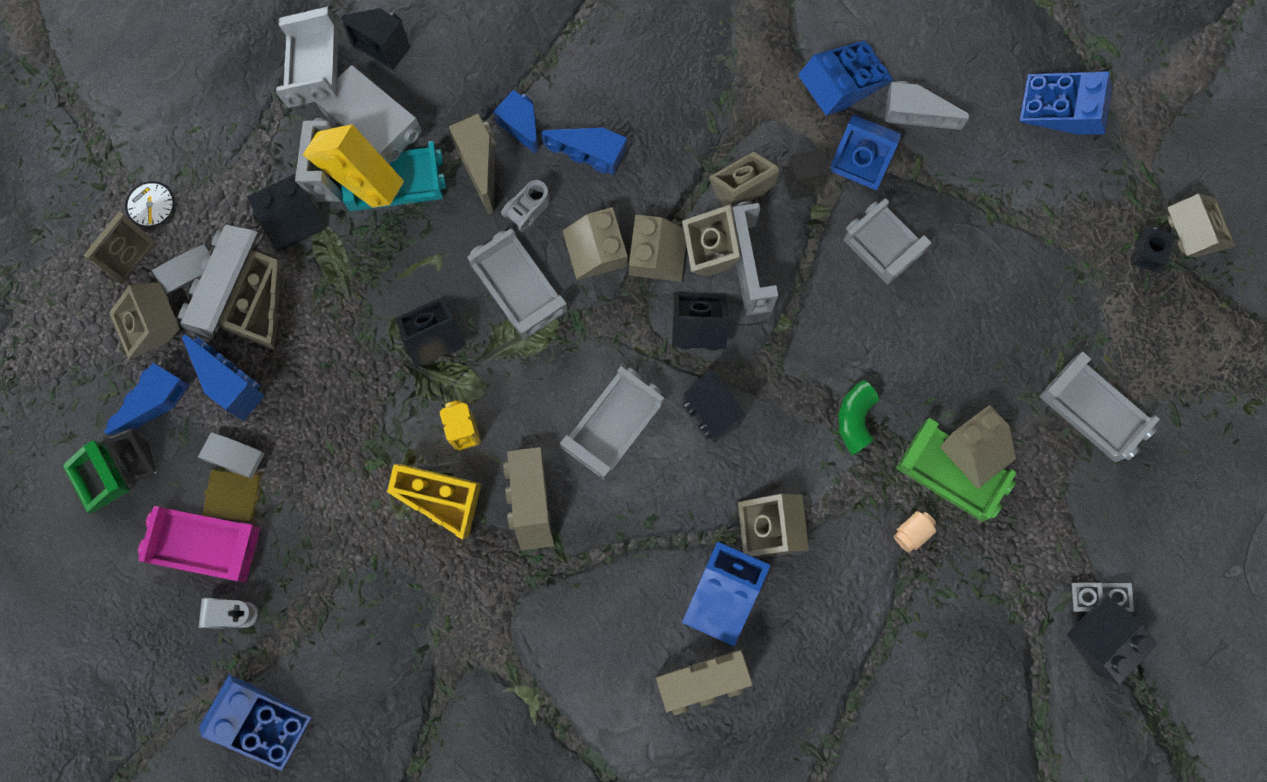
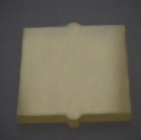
[203,470,260,521]

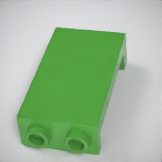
[896,418,1017,522]

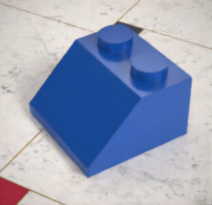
[828,115,901,190]

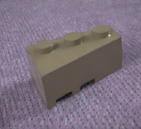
[655,651,753,716]

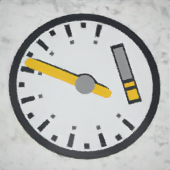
[125,181,175,228]

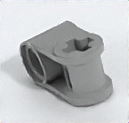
[501,180,550,232]
[198,598,259,629]

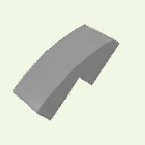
[152,244,211,294]
[198,432,264,479]
[1072,583,1134,612]

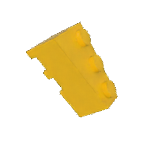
[302,124,404,208]
[387,464,482,540]

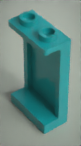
[342,141,446,212]

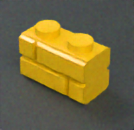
[440,400,481,451]

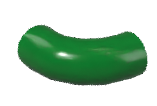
[838,380,879,456]

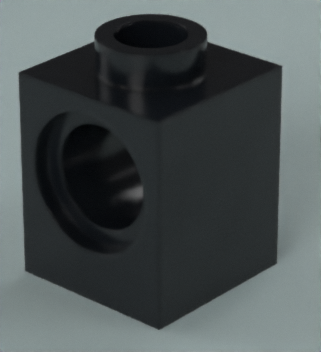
[1130,227,1175,272]

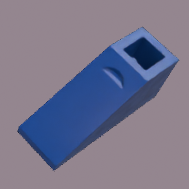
[542,128,627,175]
[104,363,189,439]

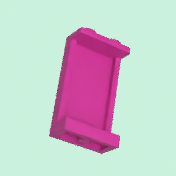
[138,506,261,583]

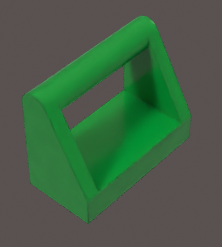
[63,440,130,514]

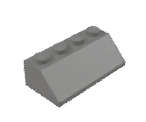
[178,225,258,339]

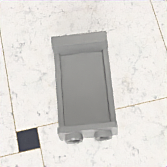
[276,7,339,108]
[316,65,422,164]
[733,201,778,316]
[467,228,568,341]
[1039,352,1160,463]
[560,366,665,481]

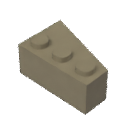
[218,250,282,350]
[503,447,554,551]

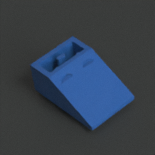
[798,40,893,116]
[1020,72,1113,135]
[182,334,265,421]
[682,542,770,646]
[199,674,311,771]

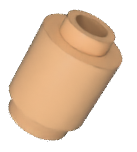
[894,511,936,553]

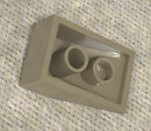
[449,114,497,215]
[83,211,156,284]

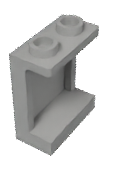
[295,118,342,202]
[844,198,932,285]

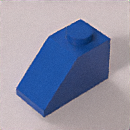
[493,90,538,153]

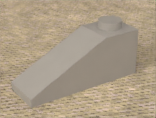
[885,81,969,130]

